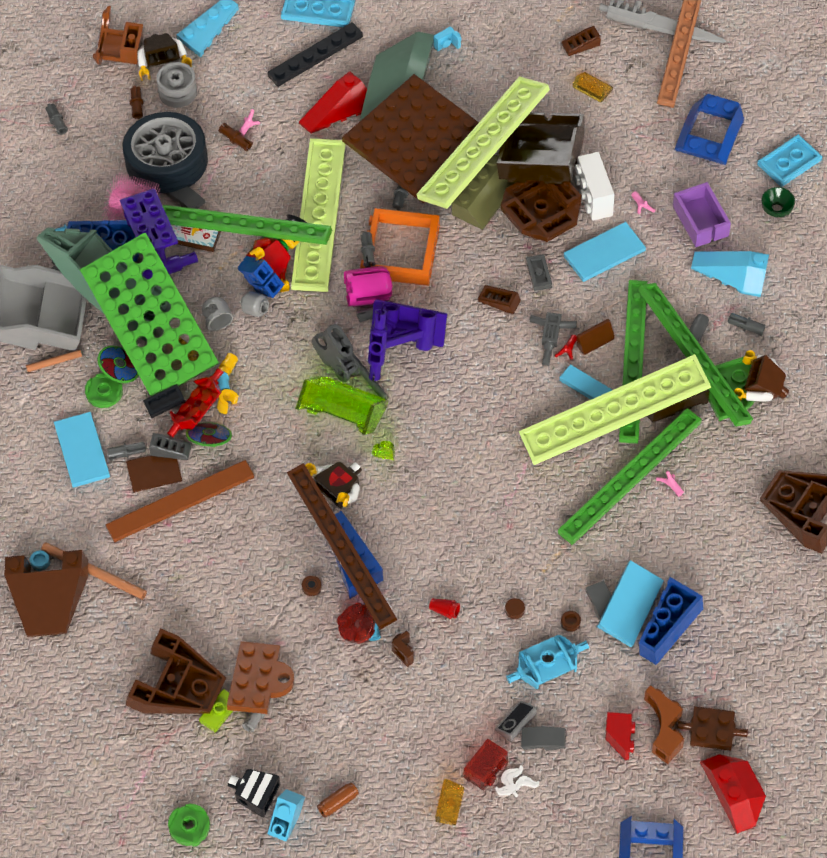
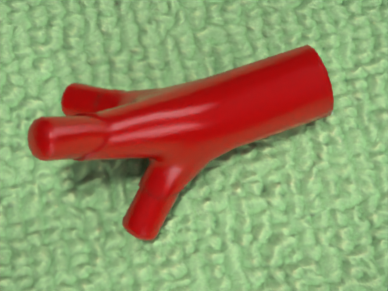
[554,334,577,360]

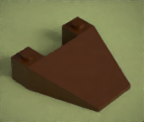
[760,470,827,554]
[4,550,88,637]
[125,628,226,714]

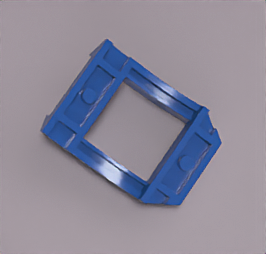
[675,94,744,165]
[619,816,683,858]

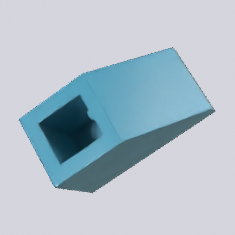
[267,789,305,842]

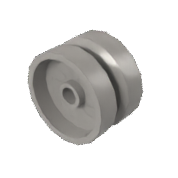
[157,62,197,108]

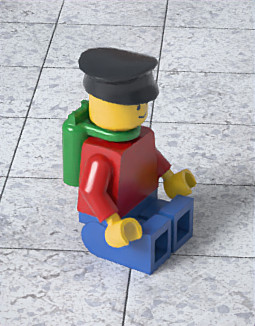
[238,214,307,298]

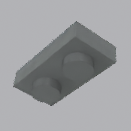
[526,254,552,291]

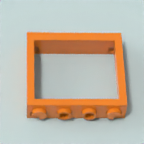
[360,208,440,286]

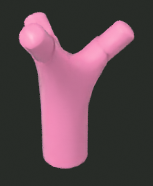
[239,109,260,136]
[631,191,656,214]
[656,471,684,497]

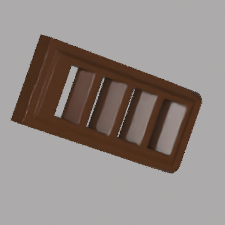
[561,26,601,56]
[477,285,521,314]

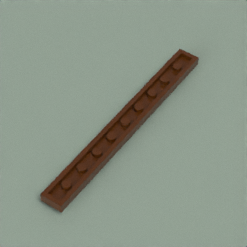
[287,463,397,630]

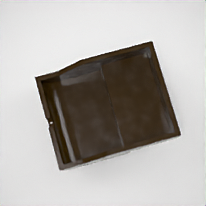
[497,112,585,184]

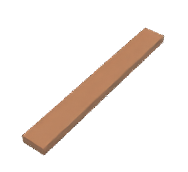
[657,0,701,108]

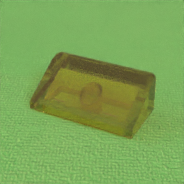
[573,72,613,102]
[435,779,465,826]

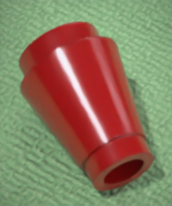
[429,598,460,619]

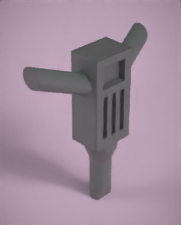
[530,312,577,366]

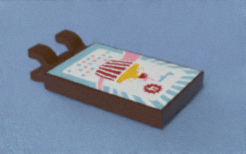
[171,225,221,252]

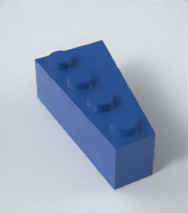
[333,511,383,599]
[639,577,703,665]

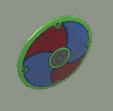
[97,346,139,383]
[186,422,232,447]

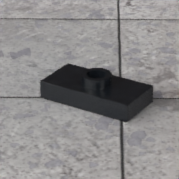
[143,384,186,418]

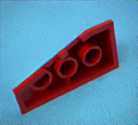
[299,71,367,134]

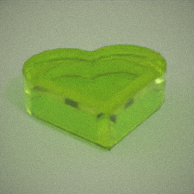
[372,441,395,460]

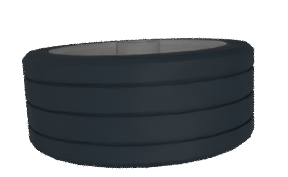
[122,112,208,194]

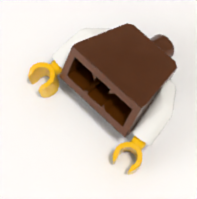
[734,350,789,402]

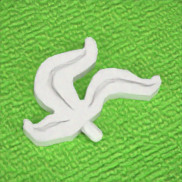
[495,765,540,797]

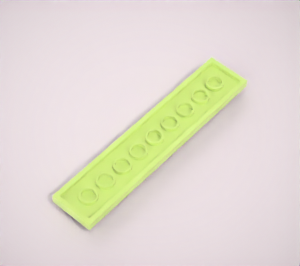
[416,76,550,209]
[291,138,346,292]
[519,354,711,465]

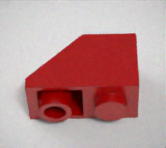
[605,712,635,760]

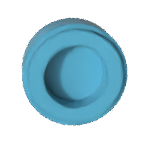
[30,550,50,571]

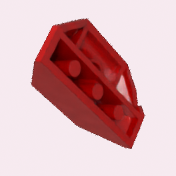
[700,754,766,834]

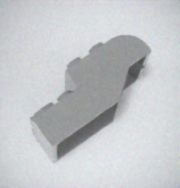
[0,265,87,351]

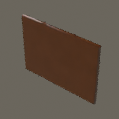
[126,450,182,493]

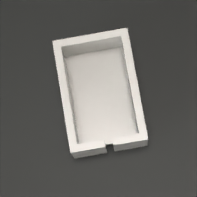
[574,152,614,221]

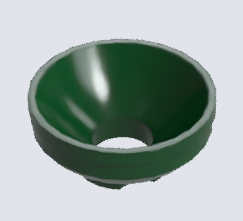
[761,187,795,217]

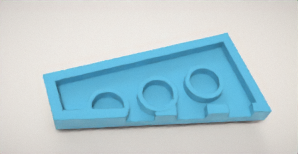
[176,0,239,57]

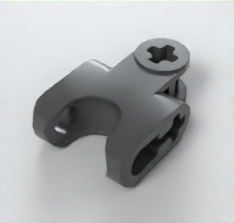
[312,324,361,382]

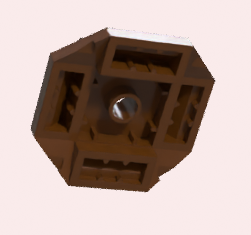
[501,180,582,242]

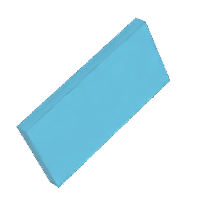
[281,0,356,28]
[564,222,646,282]
[54,412,110,488]
[597,560,664,647]

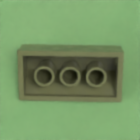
[452,154,517,230]

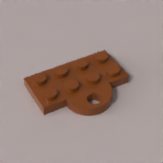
[227,641,294,714]

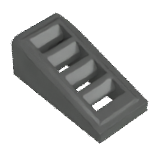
[149,433,192,460]

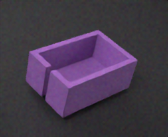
[673,182,731,247]

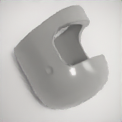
[202,297,233,331]

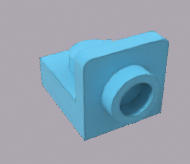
[434,26,462,51]

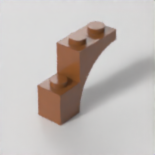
[644,685,684,764]

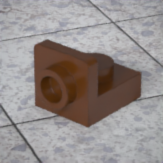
[392,631,414,667]

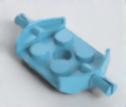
[506,635,589,689]

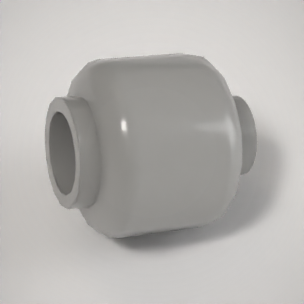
[241,291,269,317]

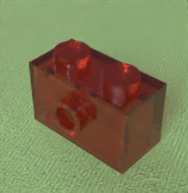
[463,738,509,791]

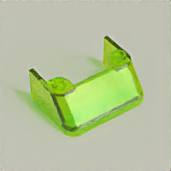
[295,376,389,435]

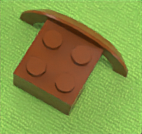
[93,6,143,65]

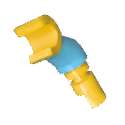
[212,353,238,414]

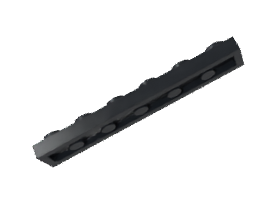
[267,22,363,87]

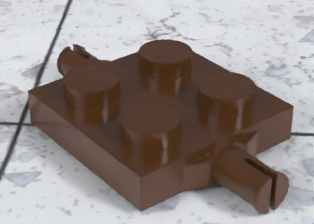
[677,706,748,751]

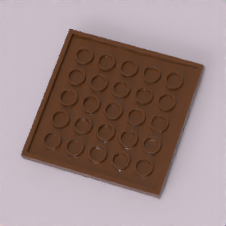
[342,74,479,203]

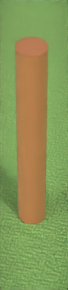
[26,350,82,372]

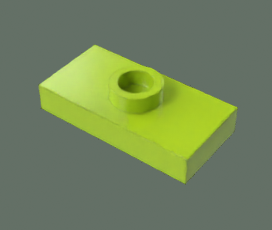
[199,689,233,733]

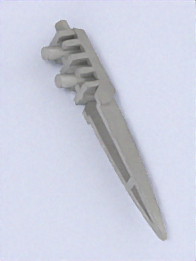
[599,0,726,43]

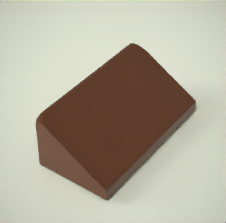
[576,319,615,355]

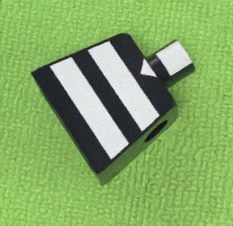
[228,769,281,818]

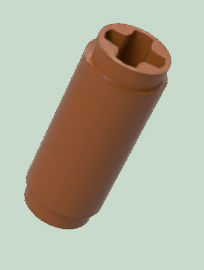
[317,782,359,818]

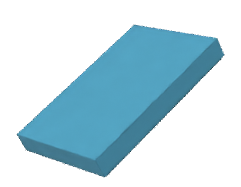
[757,134,823,187]

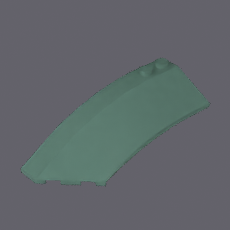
[360,32,434,121]
[37,228,173,342]

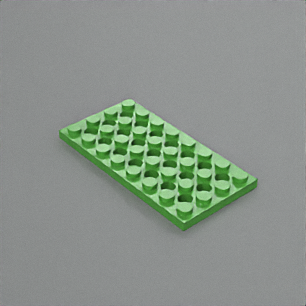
[80,233,219,396]

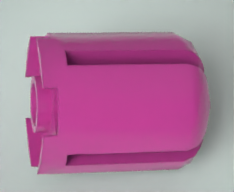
[344,266,392,307]

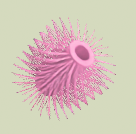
[102,173,161,221]

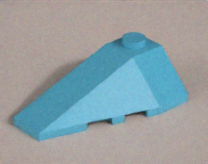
[691,251,769,297]

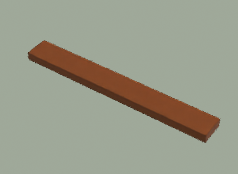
[105,460,254,543]

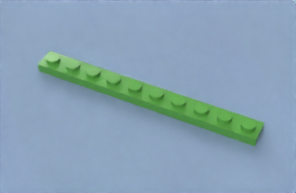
[163,205,333,245]
[619,280,647,444]
[638,283,753,427]
[558,408,702,545]

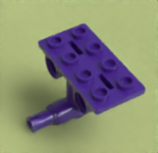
[120,189,198,279]
[368,299,448,381]

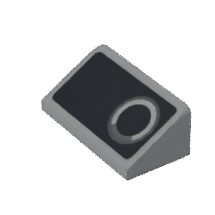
[495,701,537,742]

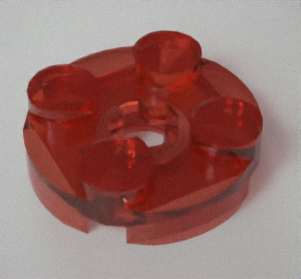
[337,602,375,644]

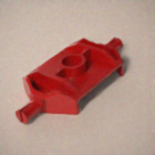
[167,368,224,437]

